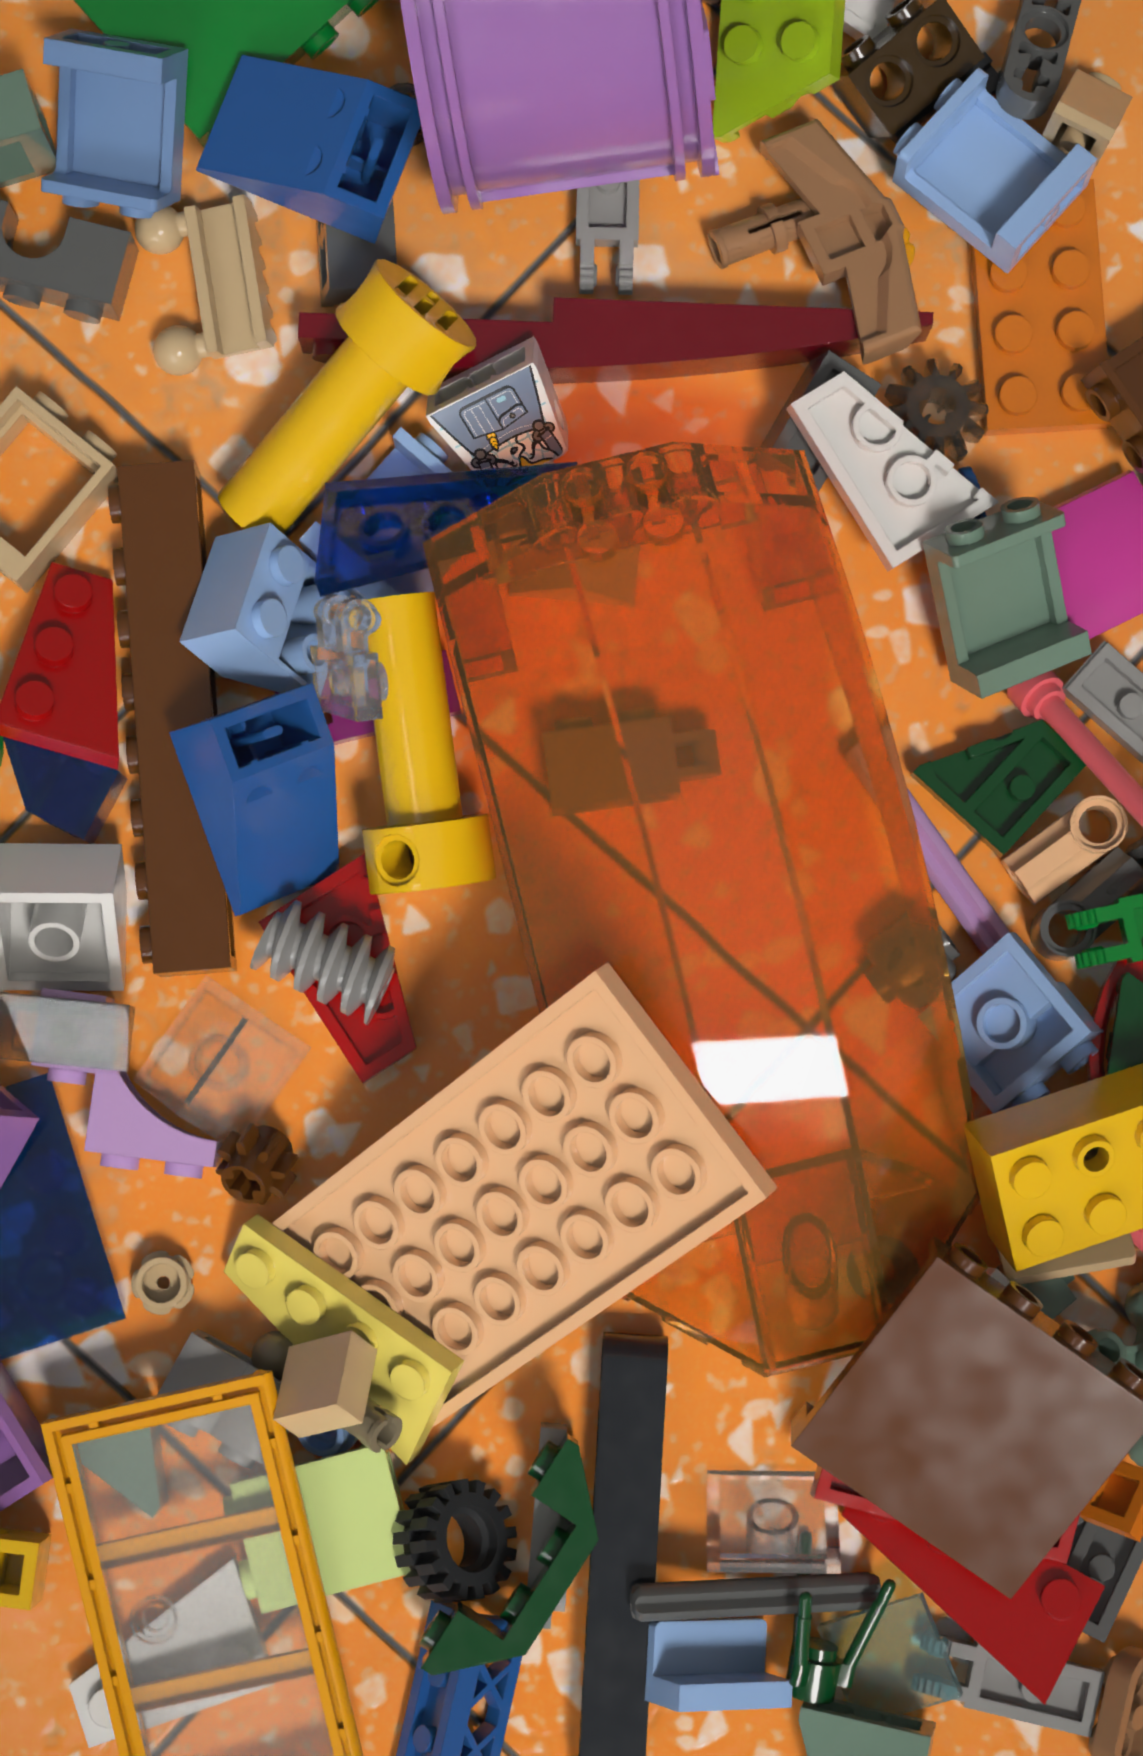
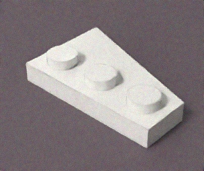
[786,371,999,572]

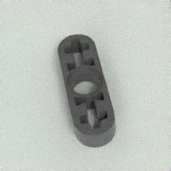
[995,0,1081,120]

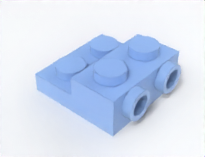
[914,932,1104,1113]

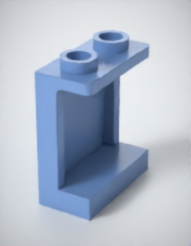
[41,28,188,218]

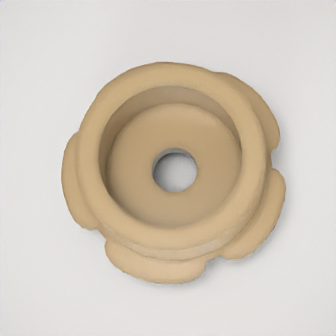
[131,1250,195,1315]

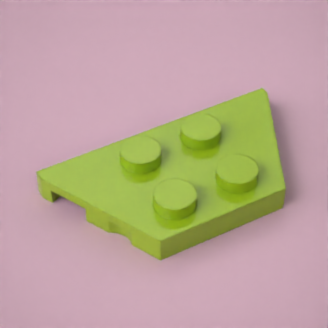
[713,0,845,143]

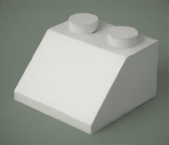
[0,843,127,991]

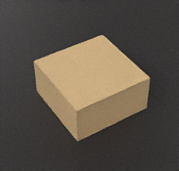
[273,1330,377,1438]

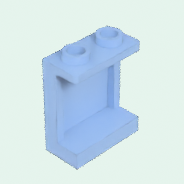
[892,67,1097,274]

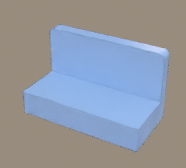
[645,1617,793,1712]

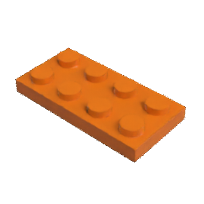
[970,179,1111,436]

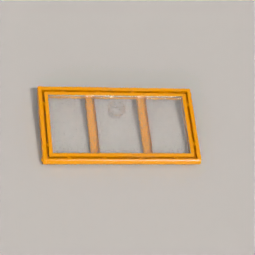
[40,1369,364,1756]

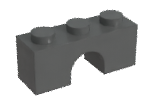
[0,200,139,324]

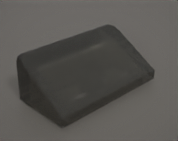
[0,992,136,1072]

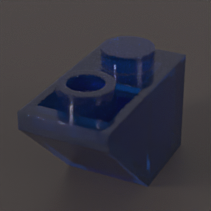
[3,737,128,844]

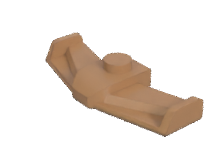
[759,119,922,365]

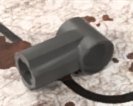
[1029,846,1143,961]

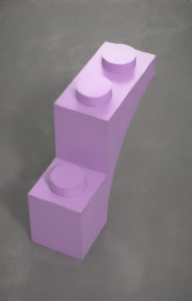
[31,988,223,1179]

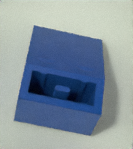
[196,55,421,244]
[169,682,339,916]

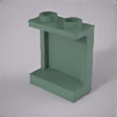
[922,497,1092,699]

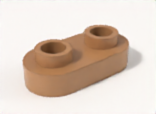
[1088,1646,1143,1756]

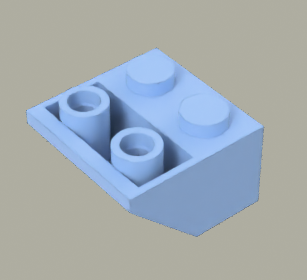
[179,523,351,698]

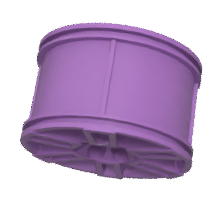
[400,0,719,214]

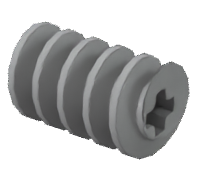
[250,900,395,1025]

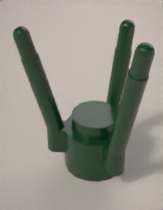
[785,1531,896,1704]

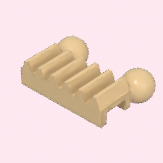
[135,194,277,376]

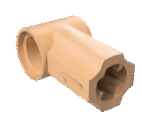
[1001,795,1128,905]

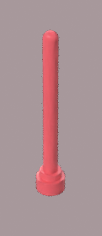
[1007,670,1143,828]

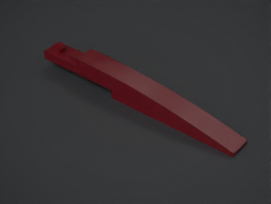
[298,297,934,384]

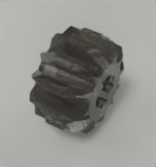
[884,358,989,462]

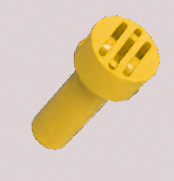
[217,259,476,534]
[358,592,496,894]

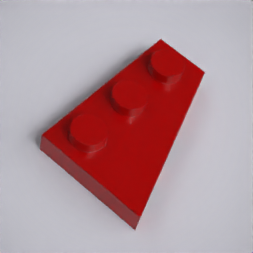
[0,562,119,770]
[258,853,417,1084]

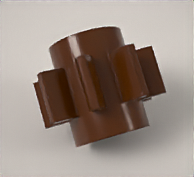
[215,1123,299,1205]

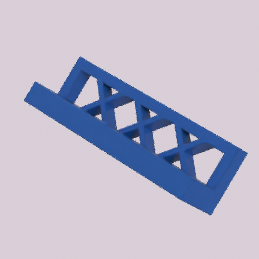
[396,1600,522,1756]

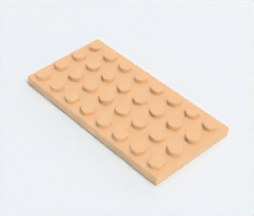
[271,962,778,1428]

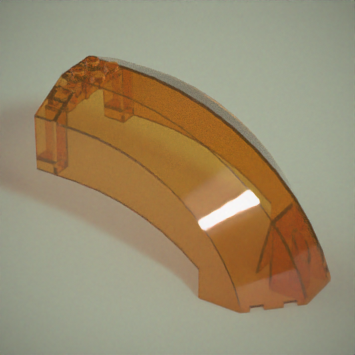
[422,442,980,1378]

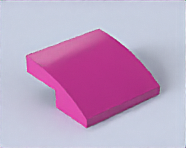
[1052,470,1143,639]

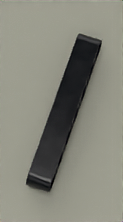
[578,1332,668,1756]

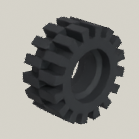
[393,1479,517,1604]

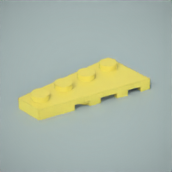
[223,1214,464,1465]

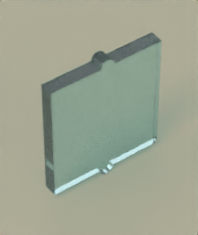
[817,1592,963,1715]

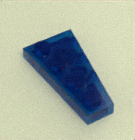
[314,462,581,597]
[0,1073,127,1361]

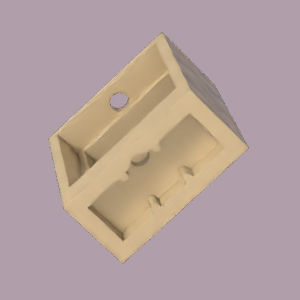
[0,386,119,593]

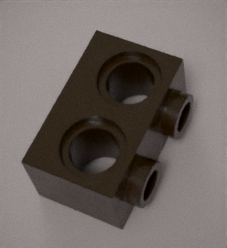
[831,0,985,138]

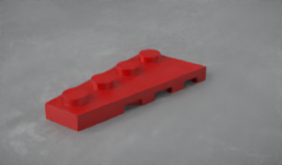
[841,1507,1105,1705]

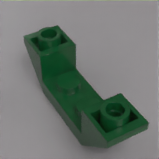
[418,1433,599,1676]

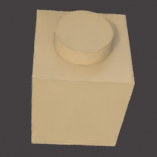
[1042,69,1133,174]

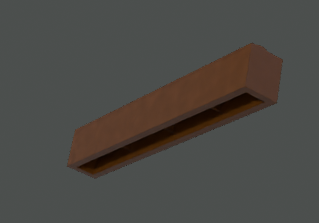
[108,460,237,978]

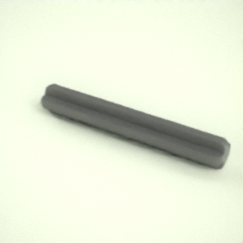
[629,1572,881,1622]

